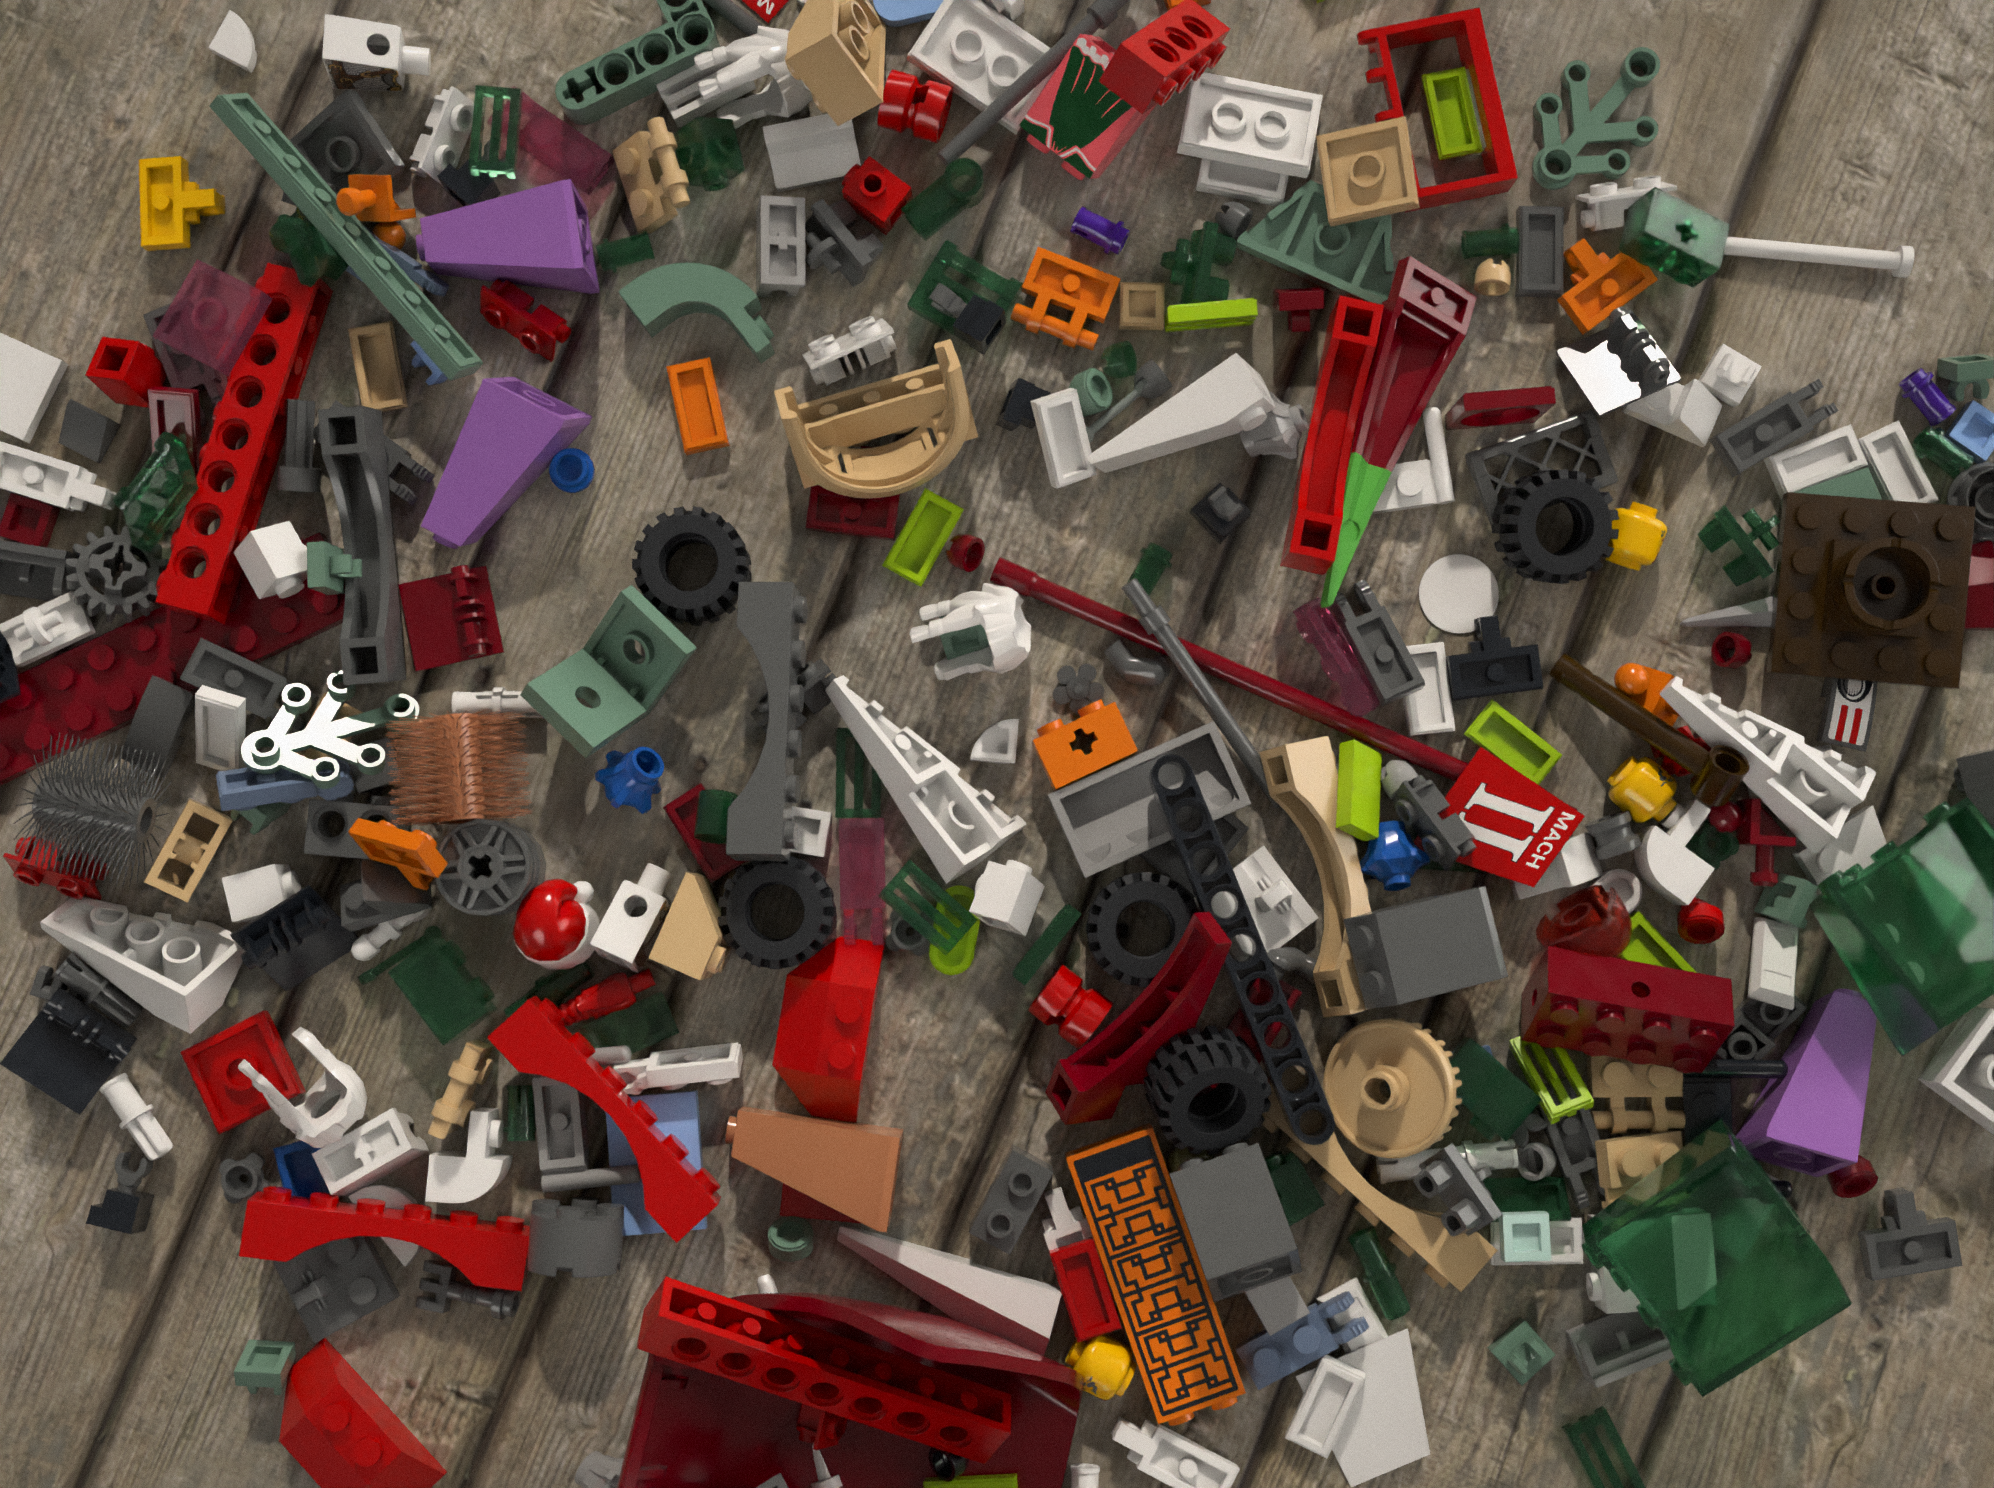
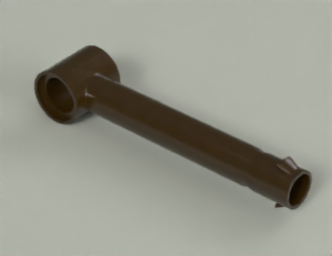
[1549,654,1750,807]

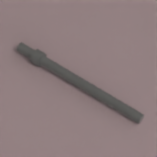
[937,0,1129,167]
[1122,578,1280,809]

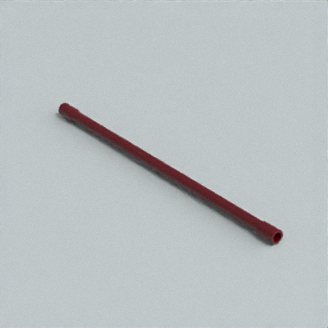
[990,557,1577,810]

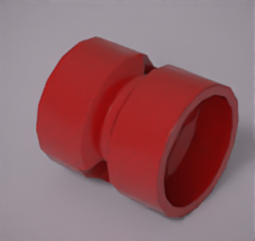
[877,69,953,143]
[1027,964,1114,1050]

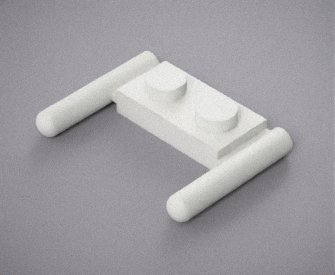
[1372,407,1455,514]

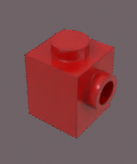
[842,156,913,235]
[85,337,167,408]

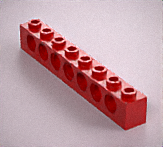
[155,263,333,625]
[636,1276,1012,1464]

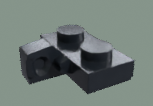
[1446,615,1543,701]

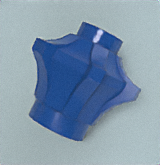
[595,747,664,814]
[1359,821,1430,891]

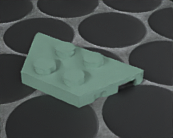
[1235,180,1394,304]

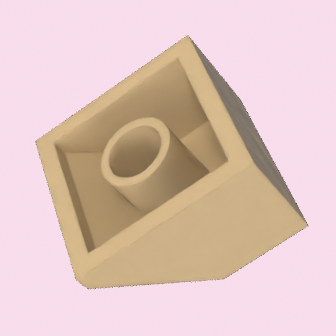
[649,872,732,980]

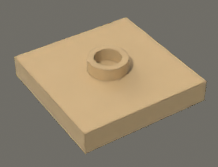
[1316,116,1420,226]

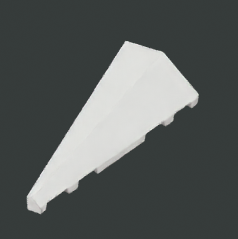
[825,675,1027,884]
[1660,676,1876,853]
[837,1224,1062,1356]

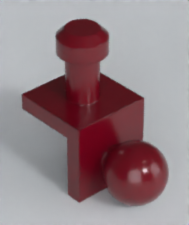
[1708,798,1796,887]

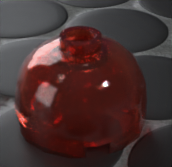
[1535,885,1633,959]

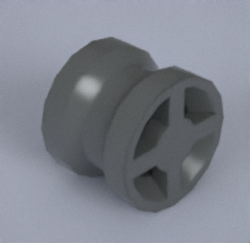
[1585,810,1642,860]

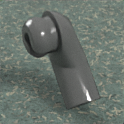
[1104,639,1171,687]
[1267,947,1317,985]

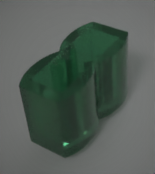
[1448,1037,1542,1141]

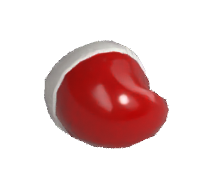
[512,878,600,970]

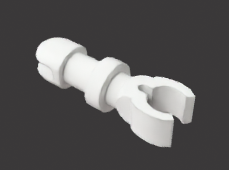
[351,908,431,961]

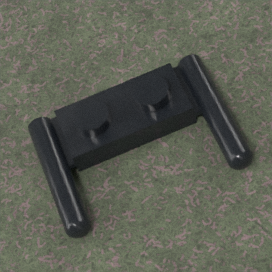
[1682,1059,1793,1199]

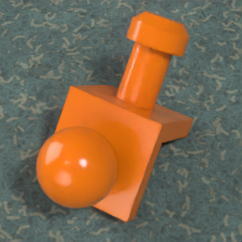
[336,174,416,250]
[1614,663,1683,727]

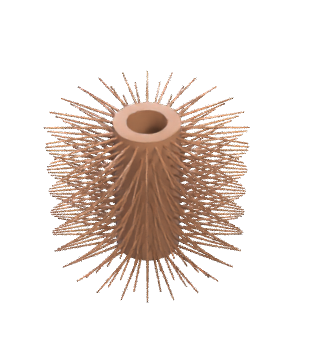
[385,710,532,826]

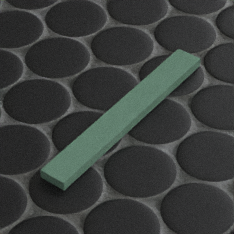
[209,93,483,381]

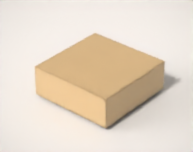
[1119,282,1165,330]

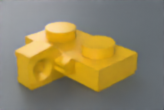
[139,156,225,251]

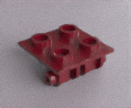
[398,565,505,672]

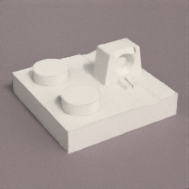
[1193,846,1318,962]

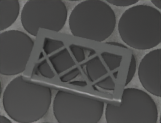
[1465,409,1619,528]

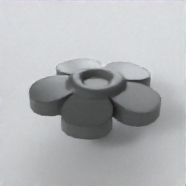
[1053,663,1104,715]

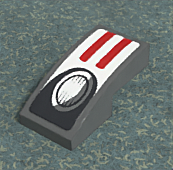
[1815,678,1878,752]

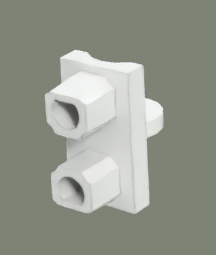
[0,590,96,667]

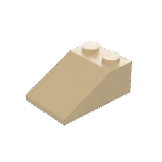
[785,0,886,126]

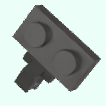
[1858,1187,1963,1281]

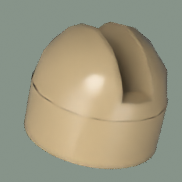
[1474,258,1511,296]

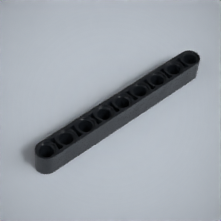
[1149,754,1335,1145]

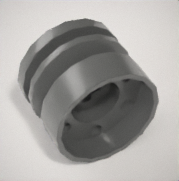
[435,819,546,916]

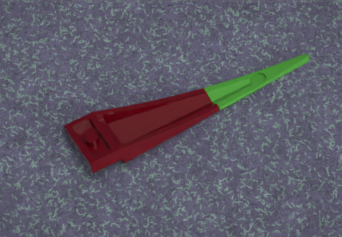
[1321,256,1477,608]

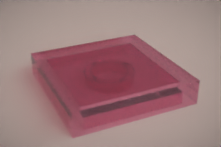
[152,259,273,376]

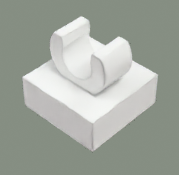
[1699,344,1762,408]

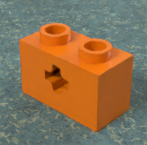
[1032,699,1138,791]

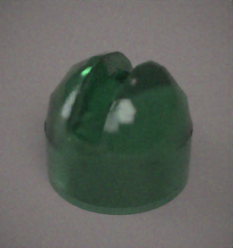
[1100,340,1137,379]

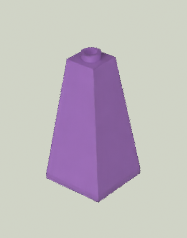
[416,179,600,294]
[421,377,593,549]
[1733,989,1879,1177]

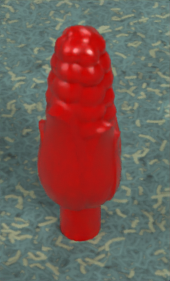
[558,968,656,1026]

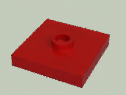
[180,1010,306,1134]

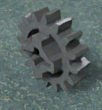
[65,526,169,623]

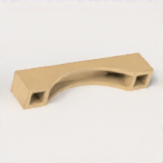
[1259,736,1371,1018]
[1262,1066,1498,1292]

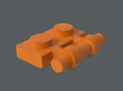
[1010,247,1121,351]

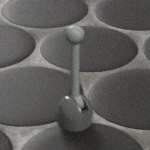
[1086,359,1173,443]

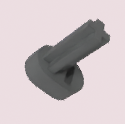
[277,399,322,492]

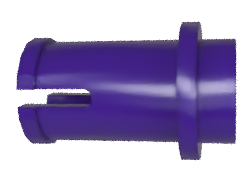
[1070,206,1130,255]
[1899,368,1957,426]

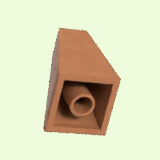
[725,1106,904,1233]

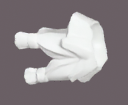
[694,25,812,130]
[909,583,1031,681]
[238,1027,367,1148]

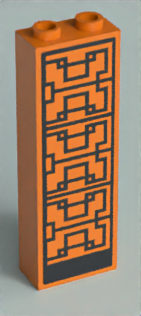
[1064,1123,1246,1426]

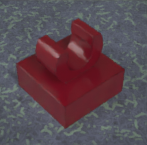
[1273,287,1324,332]

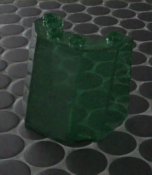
[1809,797,1994,1056]
[1581,1119,1852,1397]

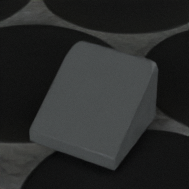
[58,399,121,464]

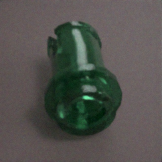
[1461,223,1520,260]
[595,230,655,273]
[1911,426,1974,479]
[1127,542,1173,596]
[503,1085,537,1141]

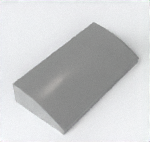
[1048,721,1252,878]

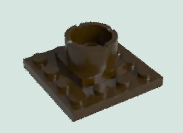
[1767,492,1976,689]

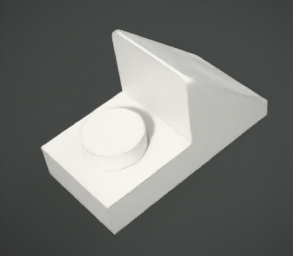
[1621,379,1722,447]
[1509,832,1603,900]

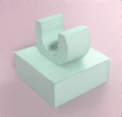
[1499,1211,1552,1262]

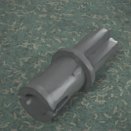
[52,952,143,1028]

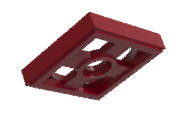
[1445,386,1556,430]

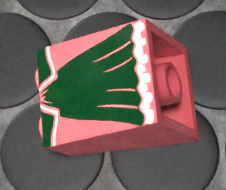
[1019,33,1157,181]

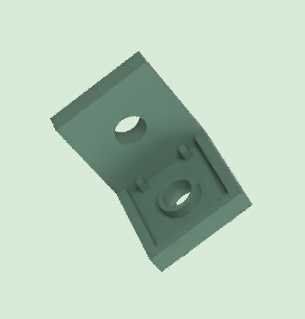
[520,585,697,758]

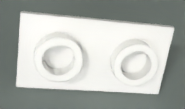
[409,86,480,185]
[1575,176,1677,232]

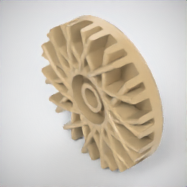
[1323,1017,1462,1158]

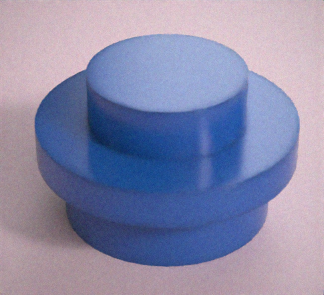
[549,448,595,493]

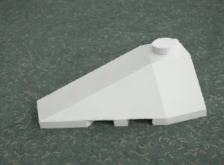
[1087,353,1275,473]
[40,897,245,1034]

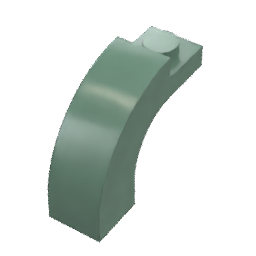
[618,262,775,364]

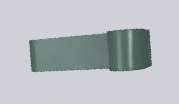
[555,0,720,125]

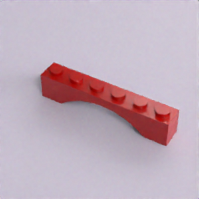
[1280,295,1384,575]
[487,996,721,1243]
[239,1186,530,1291]

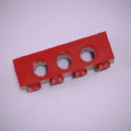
[1099,0,1230,115]

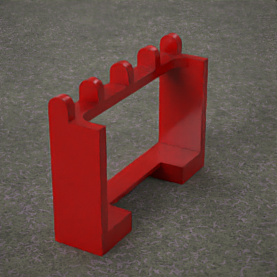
[1356,7,1518,213]

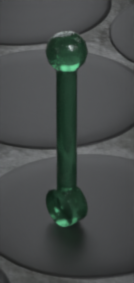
[358,926,442,986]

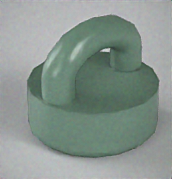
[1069,368,1113,417]
[768,1216,814,1262]

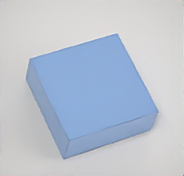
[1942,400,1994,464]

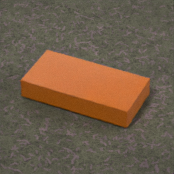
[666,357,730,455]

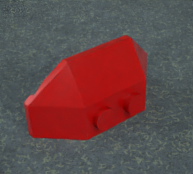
[772,936,885,1123]
[279,1338,447,1488]

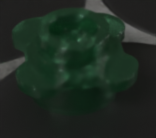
[1685,818,1739,870]

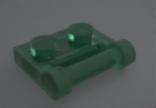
[907,240,1023,343]
[113,432,199,552]

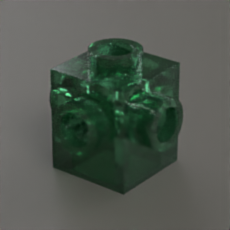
[674,117,745,192]

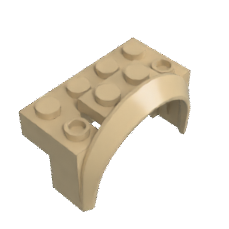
[774,339,978,498]

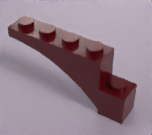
[1045,912,1232,1125]

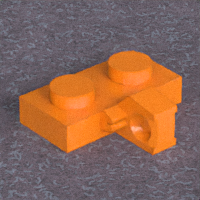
[1557,238,1658,335]
[348,818,448,891]

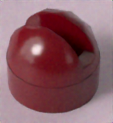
[945,534,985,572]
[1711,632,1752,669]

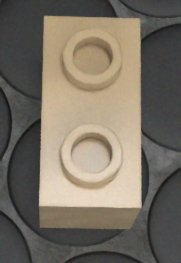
[144,798,233,903]

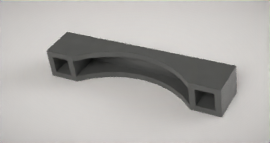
[318,406,406,685]
[726,582,808,861]

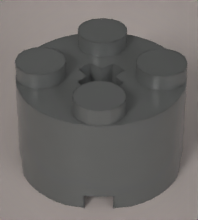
[528,1196,624,1278]

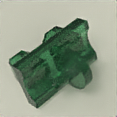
[269,207,349,287]
[1160,221,1237,304]
[1697,505,1780,587]

